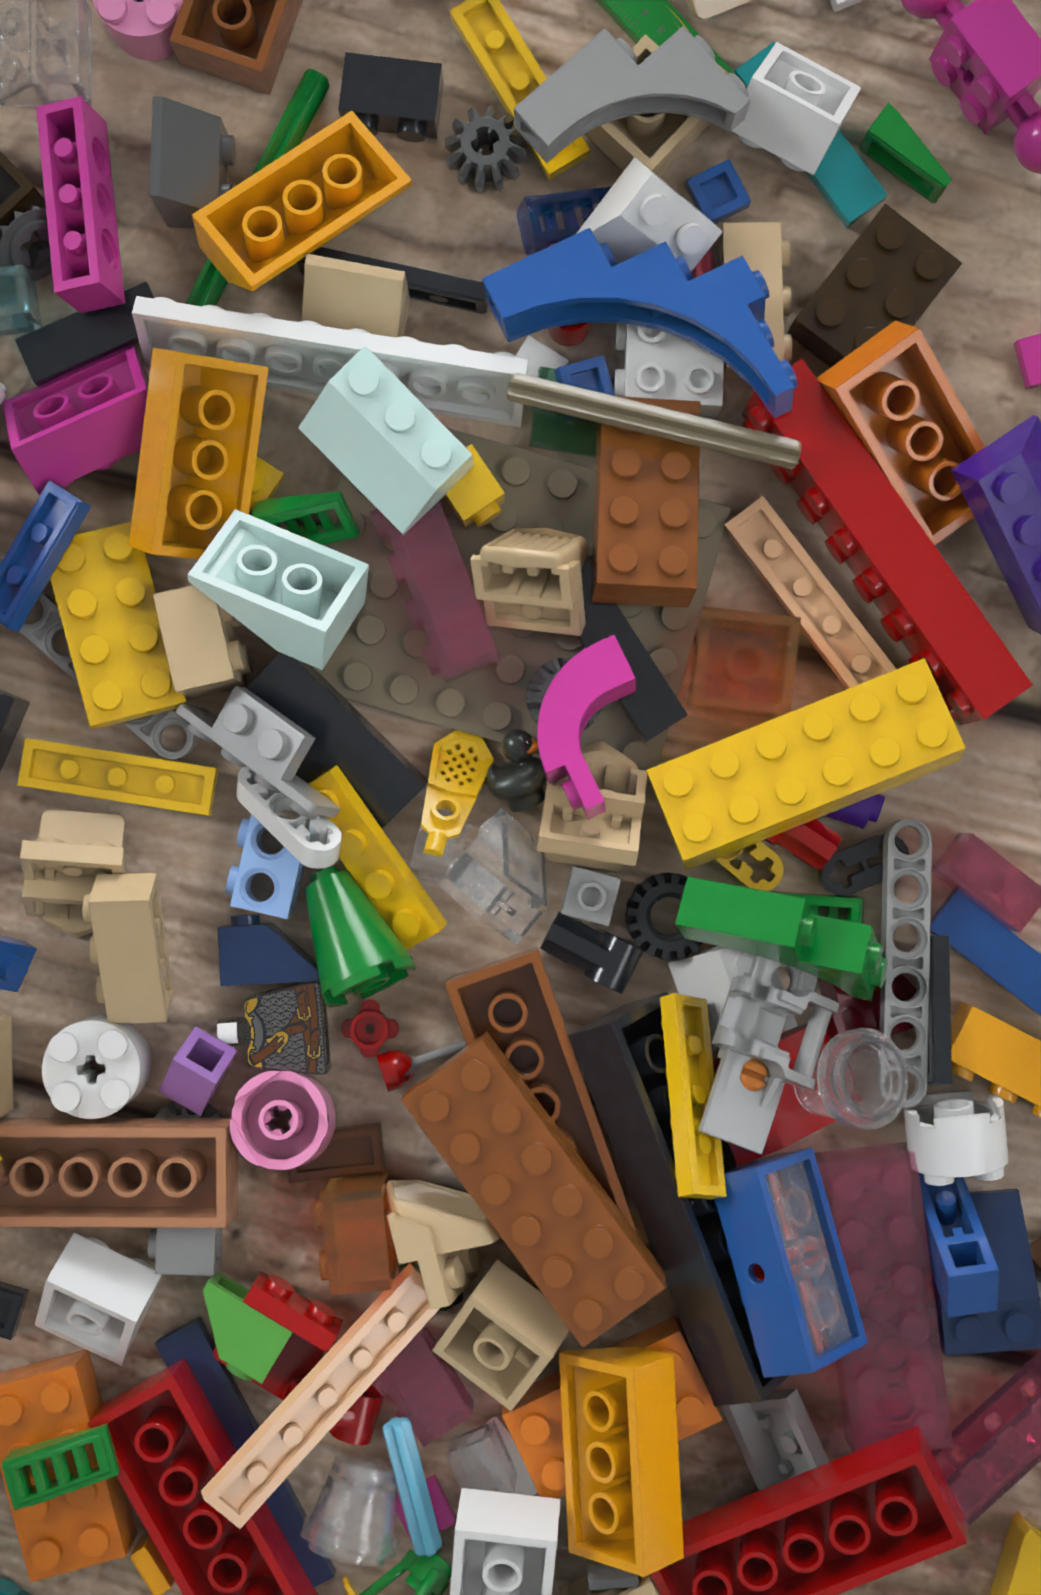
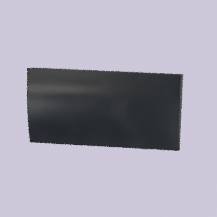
[246,653,428,828]

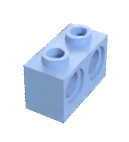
[226,814,310,919]

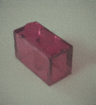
[931,833,1041,932]
[373,1325,474,1448]

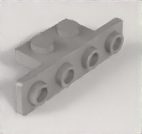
[176,686,341,819]
[721,1388,829,1491]

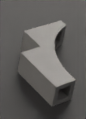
[514,26,750,163]

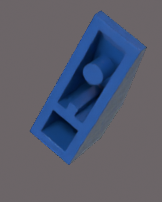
[909,1167,999,1318]

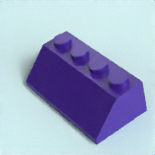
[951,415,1041,635]

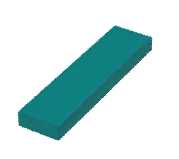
[735,42,888,228]

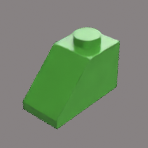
[203,1271,293,1384]

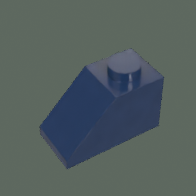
[218,914,319,986]

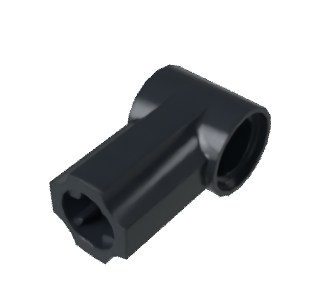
[540,911,644,994]

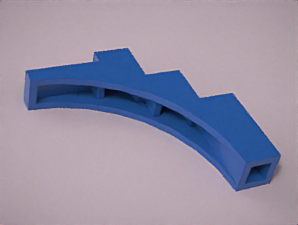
[482,228,798,418]

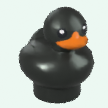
[487,729,547,812]

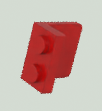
[213,1271,343,1400]

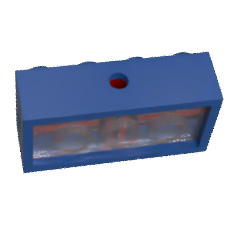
[714,1147,868,1378]

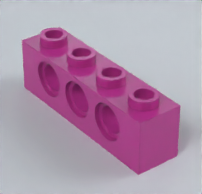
[36,96,125,313]

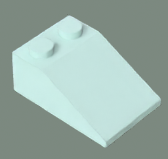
[188,509,369,670]

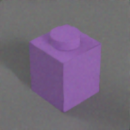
[159,1026,238,1116]

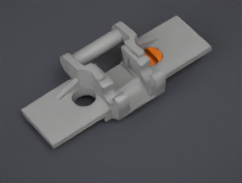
[698,955,840,1154]

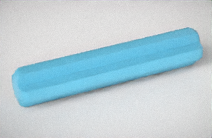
[382,1416,442,1557]

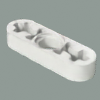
[236,766,342,869]

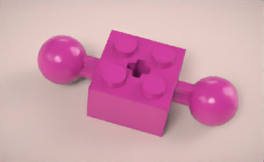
[900,0,1041,174]

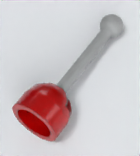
[376,1040,467,1092]

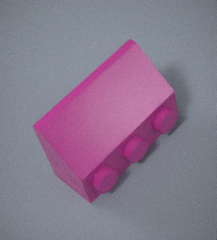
[2,344,149,495]

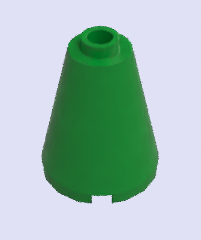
[304,866,417,1008]

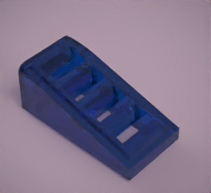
[517,186,612,255]

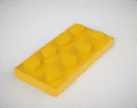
[50,522,187,730]

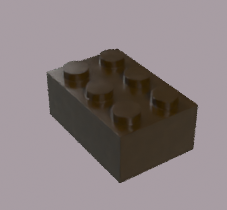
[787,203,962,368]

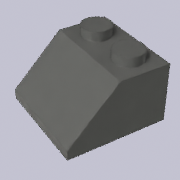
[149,96,236,228]

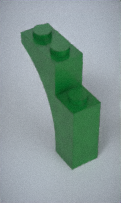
[675,877,888,1001]

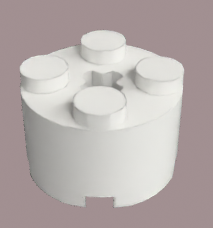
[42,1014,152,1119]
[904,1090,1009,1186]

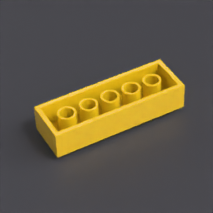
[646,658,966,871]

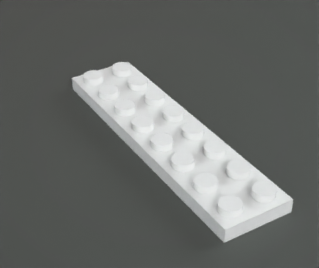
[132,296,529,428]

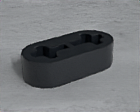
[818,834,909,896]

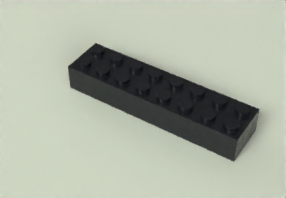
[568,992,790,1406]

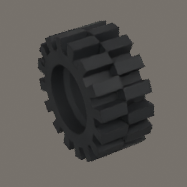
[625,872,703,961]

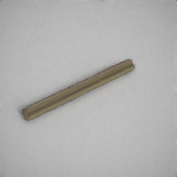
[507,373,802,469]

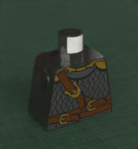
[217,981,332,1075]

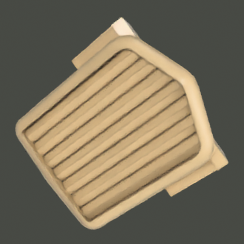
[470,528,588,636]
[537,741,647,871]
[19,810,127,938]
[386,1180,501,1309]

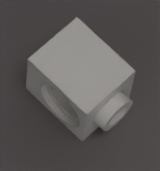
[560,865,621,926]
[148,1228,223,1276]

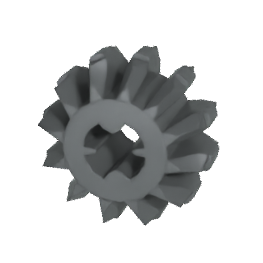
[445,105,526,193]

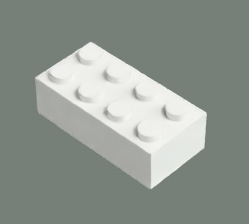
[450,1488,560,1595]

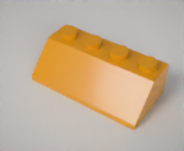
[192,111,412,292]
[129,348,269,559]
[559,1346,684,1577]

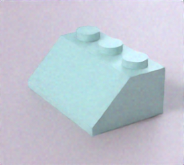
[298,346,474,536]

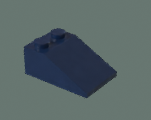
[924,1189,1041,1356]

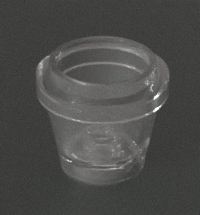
[794,1028,908,1130]
[300,1455,400,1567]

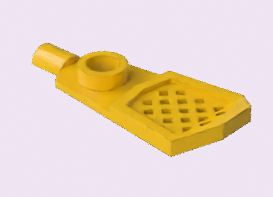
[421,730,494,858]

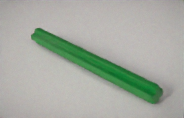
[184,69,329,307]

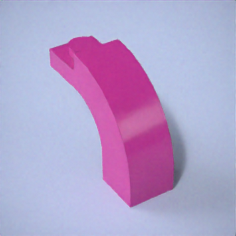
[537,635,636,820]

